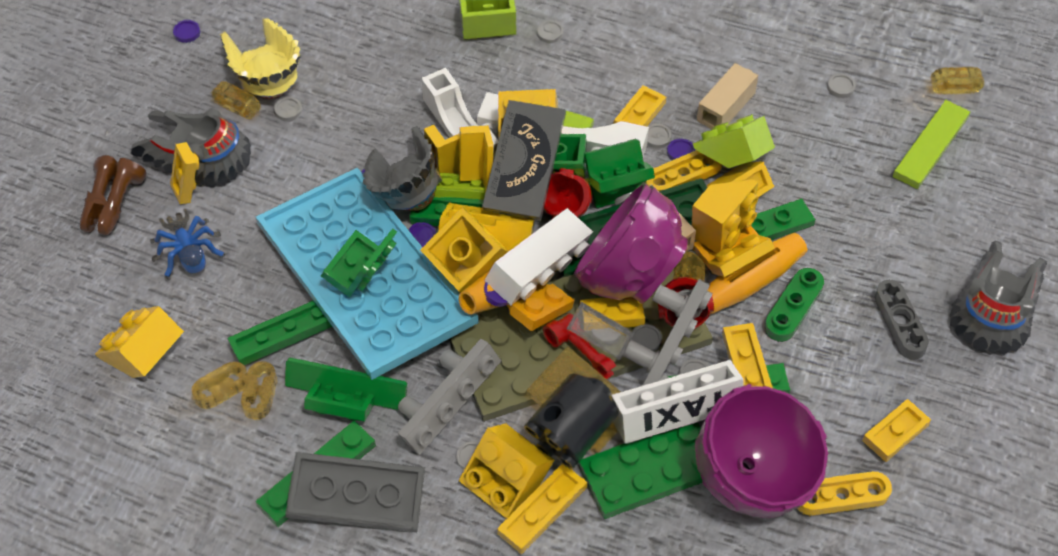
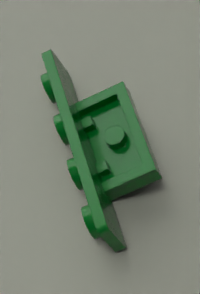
[285,357,408,422]

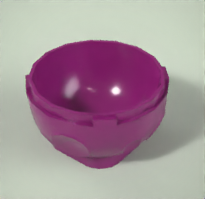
[574,183,688,304]
[695,384,828,518]

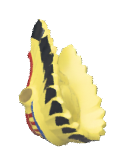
[220,18,301,99]

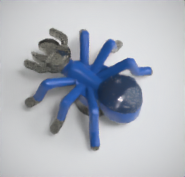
[150,209,225,279]

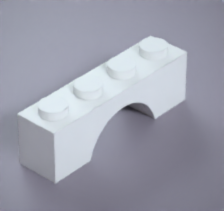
[421,68,498,161]

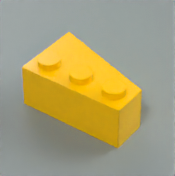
[438,203,535,251]

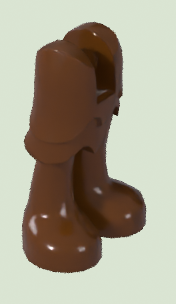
[80,155,147,236]

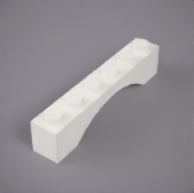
[477,92,649,157]

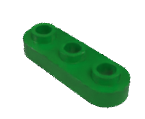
[765,268,824,342]

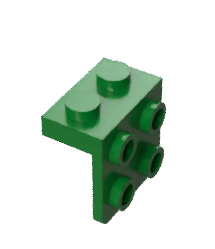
[320,228,397,298]

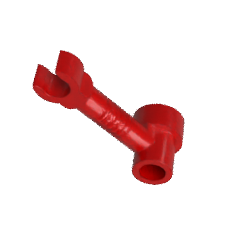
[543,313,616,380]

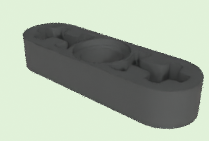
[875,279,929,360]

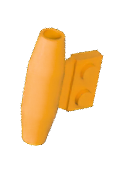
[693,226,808,314]
[459,270,575,331]

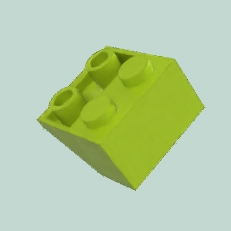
[458,0,516,39]
[693,114,775,168]

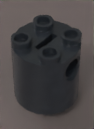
[524,373,619,470]

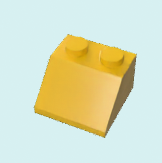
[420,207,509,293]

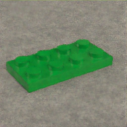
[578,422,703,520]

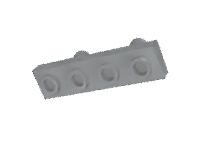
[623,279,713,386]
[398,339,501,455]

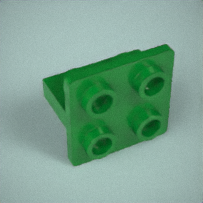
[584,138,655,208]

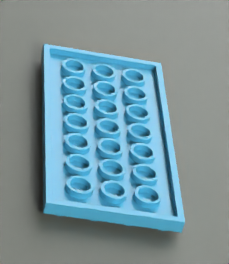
[256,168,478,380]

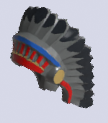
[130,108,251,187]
[363,126,443,211]
[949,241,1047,355]

